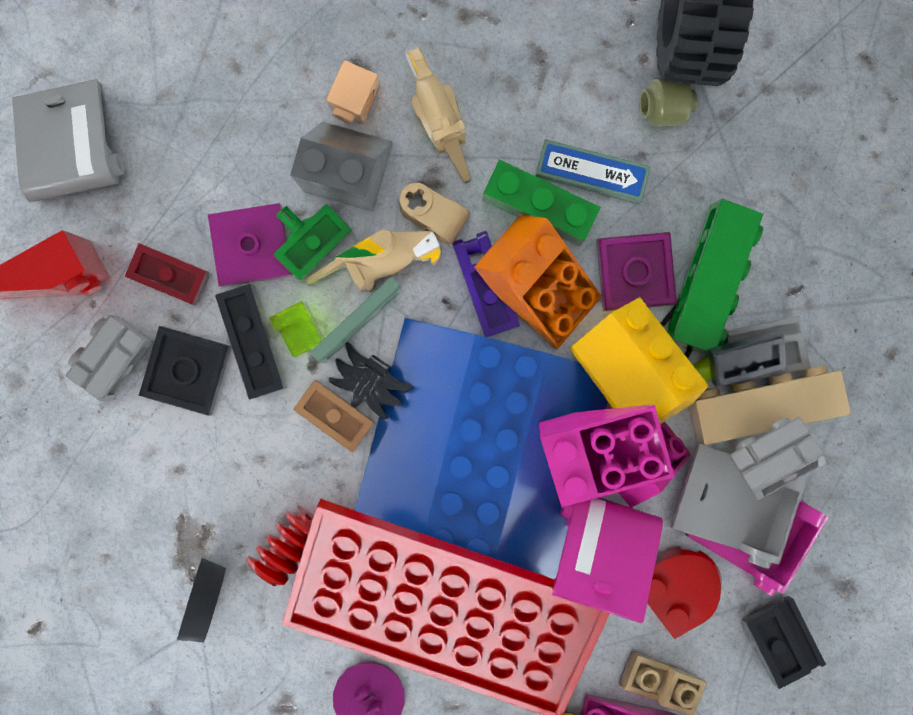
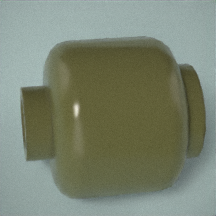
[639,78,697,127]

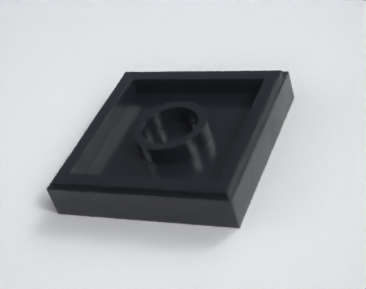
[138,326,232,416]

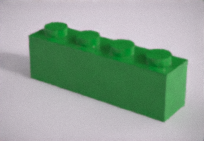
[667,199,763,355]

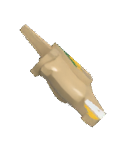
[406,46,471,183]
[305,229,442,292]

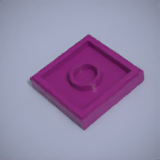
[596,232,677,312]

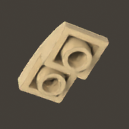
[619,651,707,715]

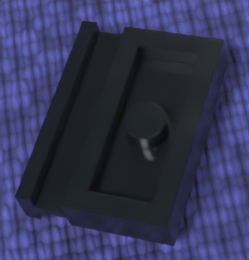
[742,596,826,689]

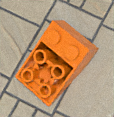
[474,214,602,349]

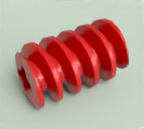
[246,505,314,586]

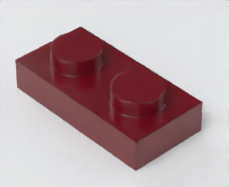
[124,243,210,306]

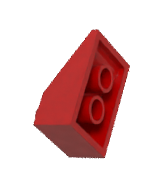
[0,230,111,299]

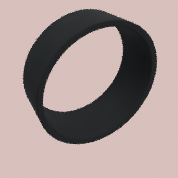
[177,558,226,643]

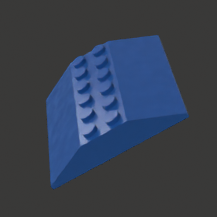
[355,318,608,579]

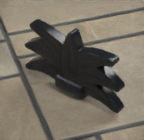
[328,342,414,420]

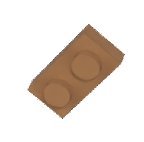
[293,380,375,453]

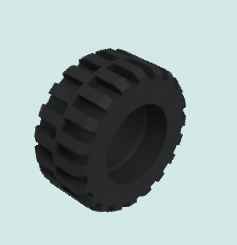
[656,0,754,86]

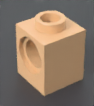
[326,60,380,124]

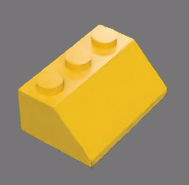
[570,297,709,424]

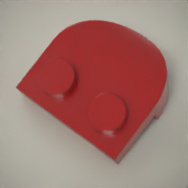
[647,546,722,639]

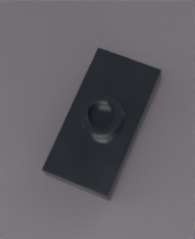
[708,330,787,388]

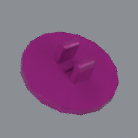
[333,661,405,715]

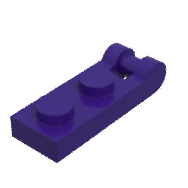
[452,231,520,337]

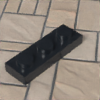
[215,284,286,400]

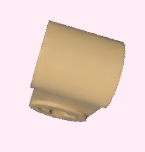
[399,183,470,245]

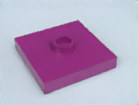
[207,203,293,287]

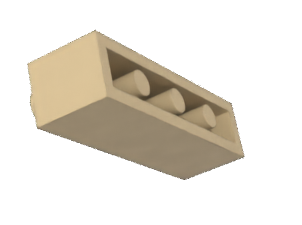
[689,365,851,445]

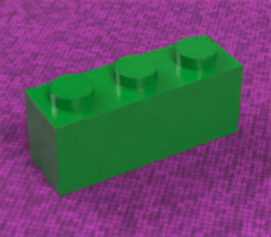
[482,159,601,247]

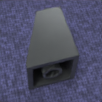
[290,122,393,212]

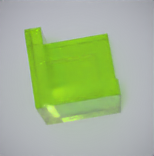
[269,301,325,357]

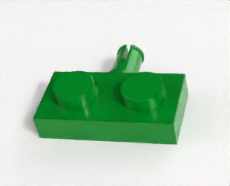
[273,204,352,282]

